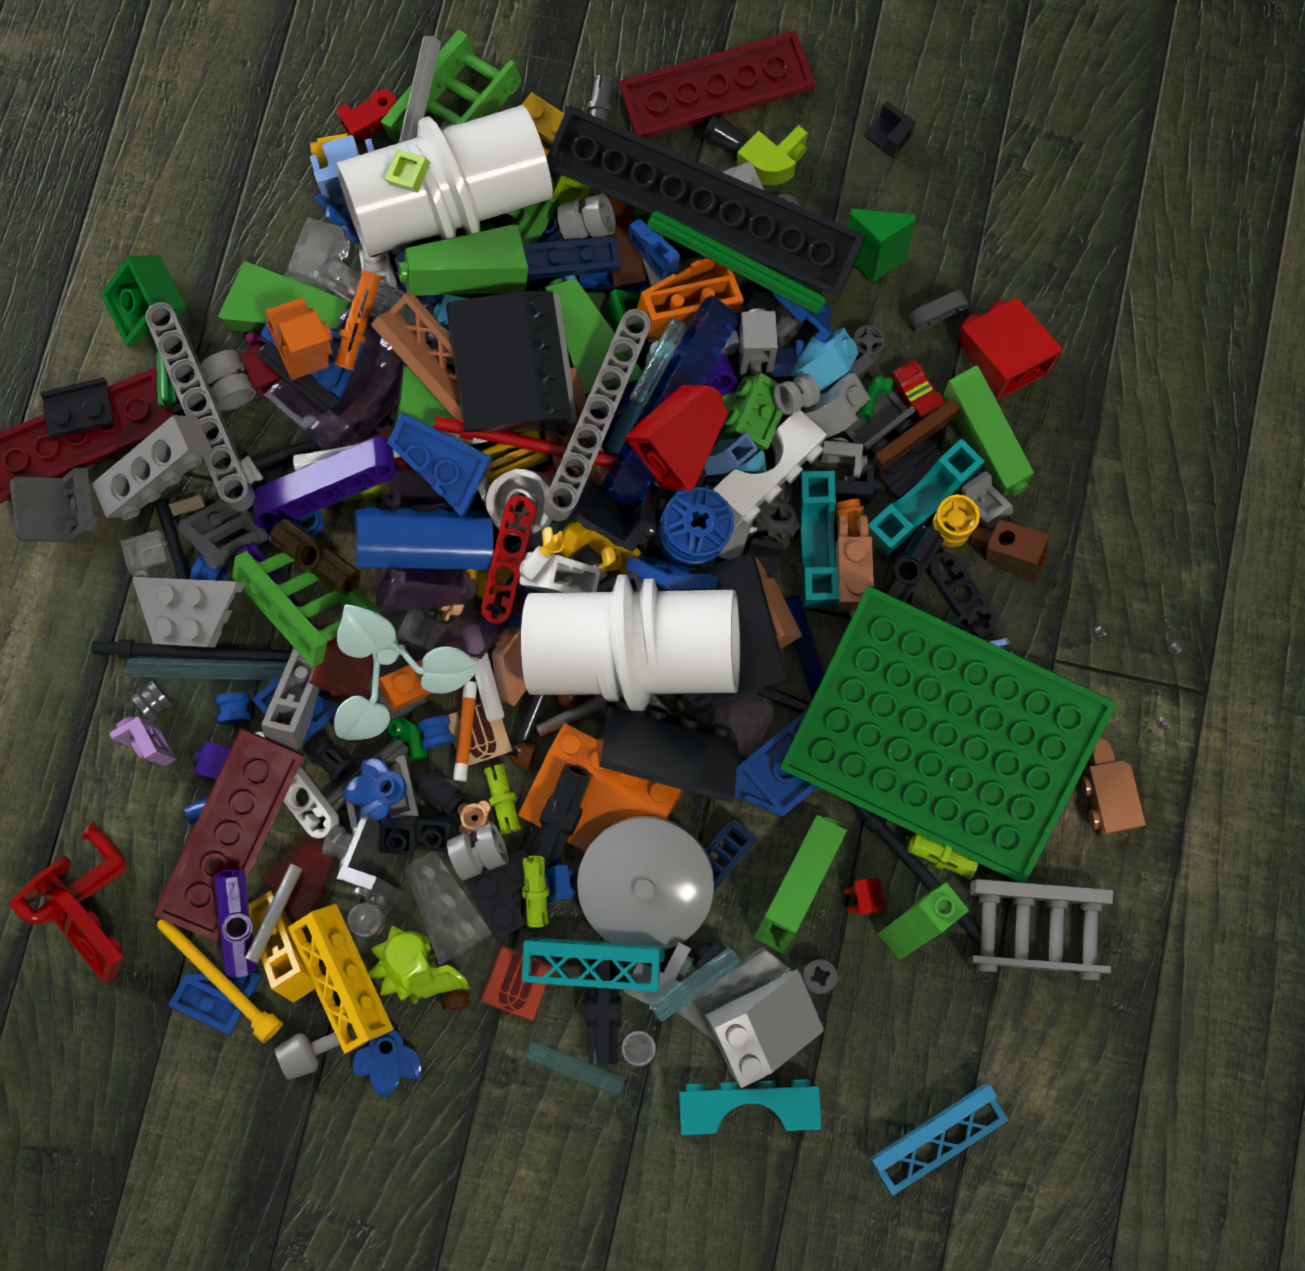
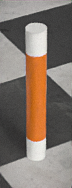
[453,681,477,782]

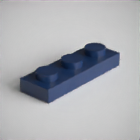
[523,236,621,280]

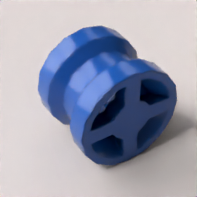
[190,555,229,581]
[216,693,251,725]
[417,715,456,750]

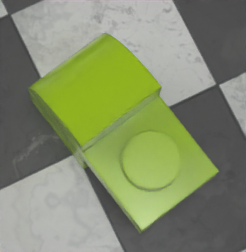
[736,125,808,185]

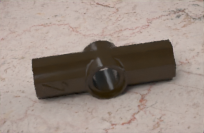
[270,518,361,596]

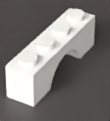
[713,410,827,529]

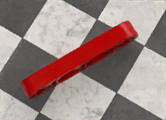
[481,496,537,624]

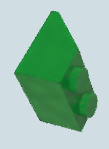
[100,255,187,346]

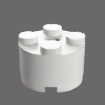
[486,469,559,536]

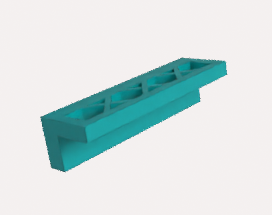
[522,938,665,992]

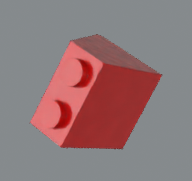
[957,298,1063,401]
[624,385,729,492]

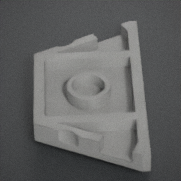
[133,577,244,647]

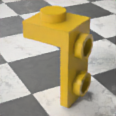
[560,521,641,575]

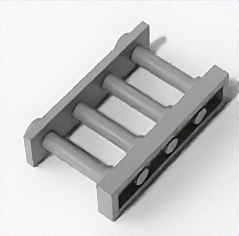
[967,879,1113,980]

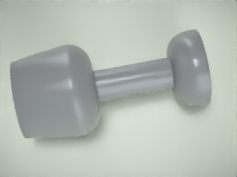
[274,1023,365,1080]

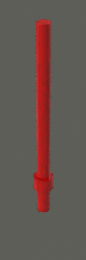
[434,416,632,472]

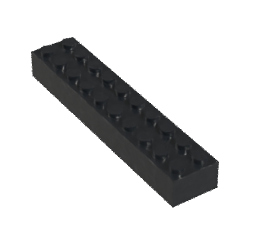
[546,105,867,298]

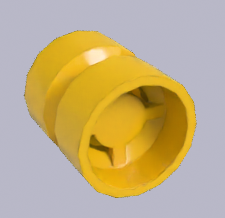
[931,494,980,547]

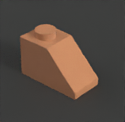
[492,626,527,707]

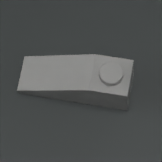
[737,309,778,385]
[261,648,329,752]

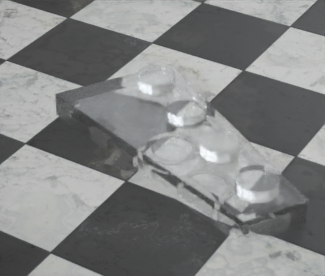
[312,258,435,343]

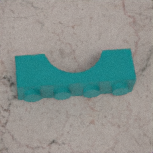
[868,438,985,558]
[798,471,839,609]
[679,1079,821,1135]

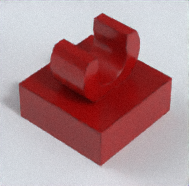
[844,878,887,915]

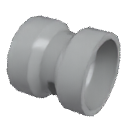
[774,374,820,415]

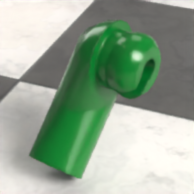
[857,374,893,419]
[388,717,427,760]

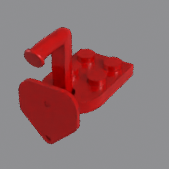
[8,822,127,985]

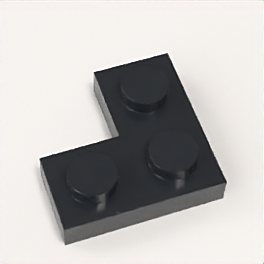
[464,848,528,942]

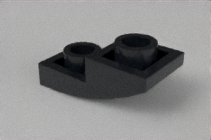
[380,815,452,856]

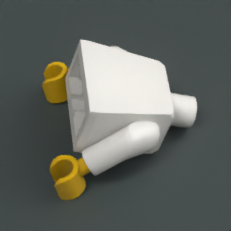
[519,527,623,593]

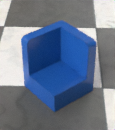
[772,340,803,384]

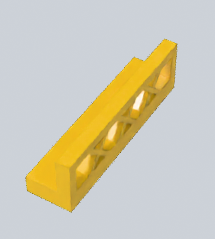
[288,904,394,1054]

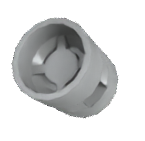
[557,193,616,241]
[200,350,256,411]
[447,822,509,881]

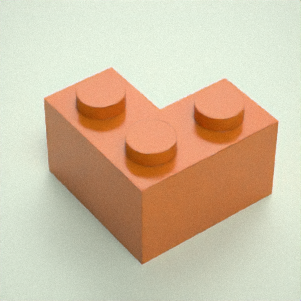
[266,297,332,380]

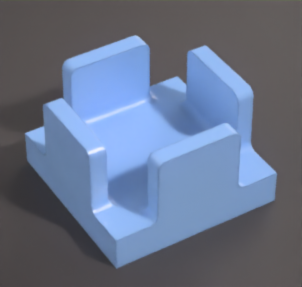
[310,135,375,205]

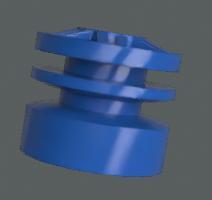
[656,487,734,568]

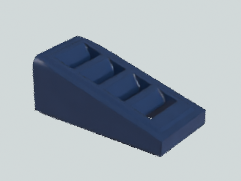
[705,817,758,892]

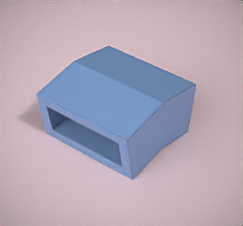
[704,432,758,476]

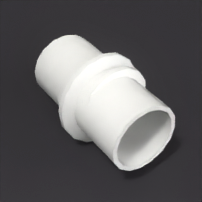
[336,105,553,257]
[521,575,740,711]

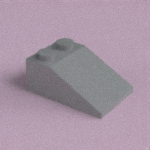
[705,969,824,1088]

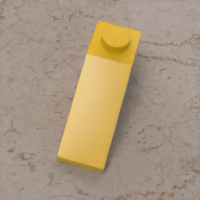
[248,890,315,1003]

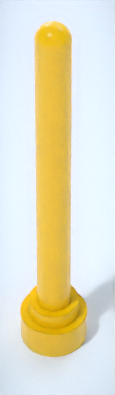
[157,919,283,1043]

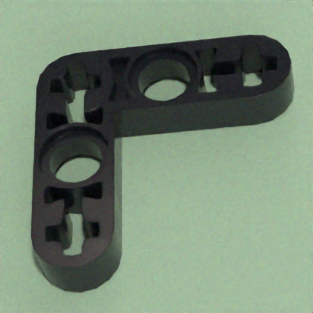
[929,552,997,639]

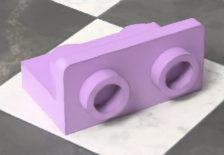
[109,716,177,766]

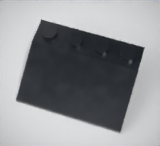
[446,291,572,432]
[656,554,789,712]
[595,697,738,803]

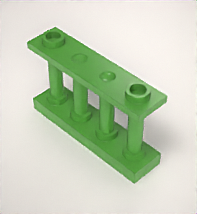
[381,29,522,144]
[232,526,381,668]

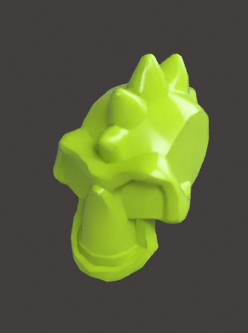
[368,926,470,1004]

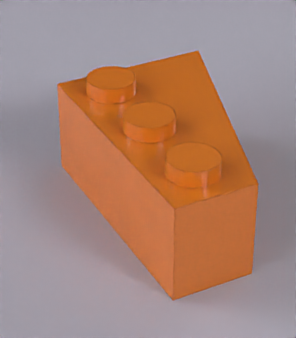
[637,258,744,340]

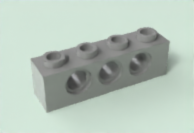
[92,415,213,520]

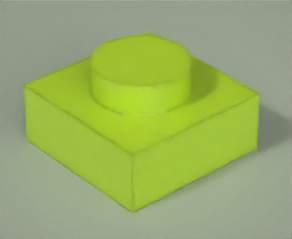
[385,149,431,193]
[552,175,591,211]

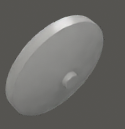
[577,816,714,950]

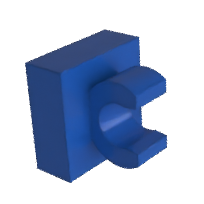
[545,865,578,904]

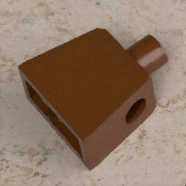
[971,520,1050,583]

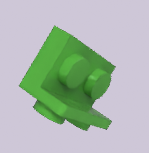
[722,373,783,450]

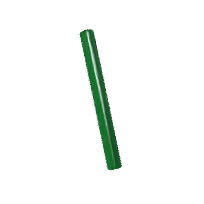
[648,210,826,314]

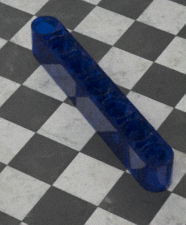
[600,295,739,510]

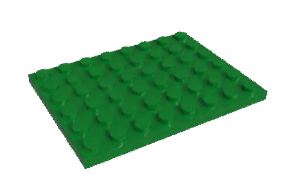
[779,585,1117,883]

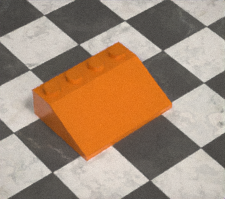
[518,722,683,852]

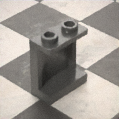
[820,353,917,456]

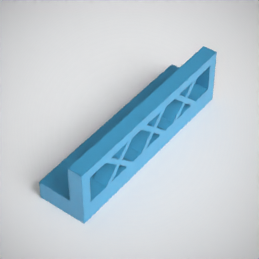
[869,1084,1009,1196]

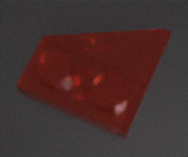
[261,835,336,920]

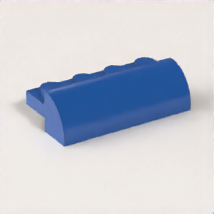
[355,507,493,570]

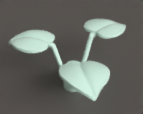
[334,604,479,740]

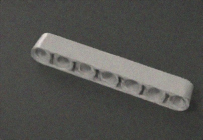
[145,302,255,511]
[543,309,651,521]

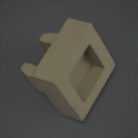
[169,487,207,521]

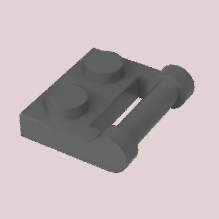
[178,494,268,569]

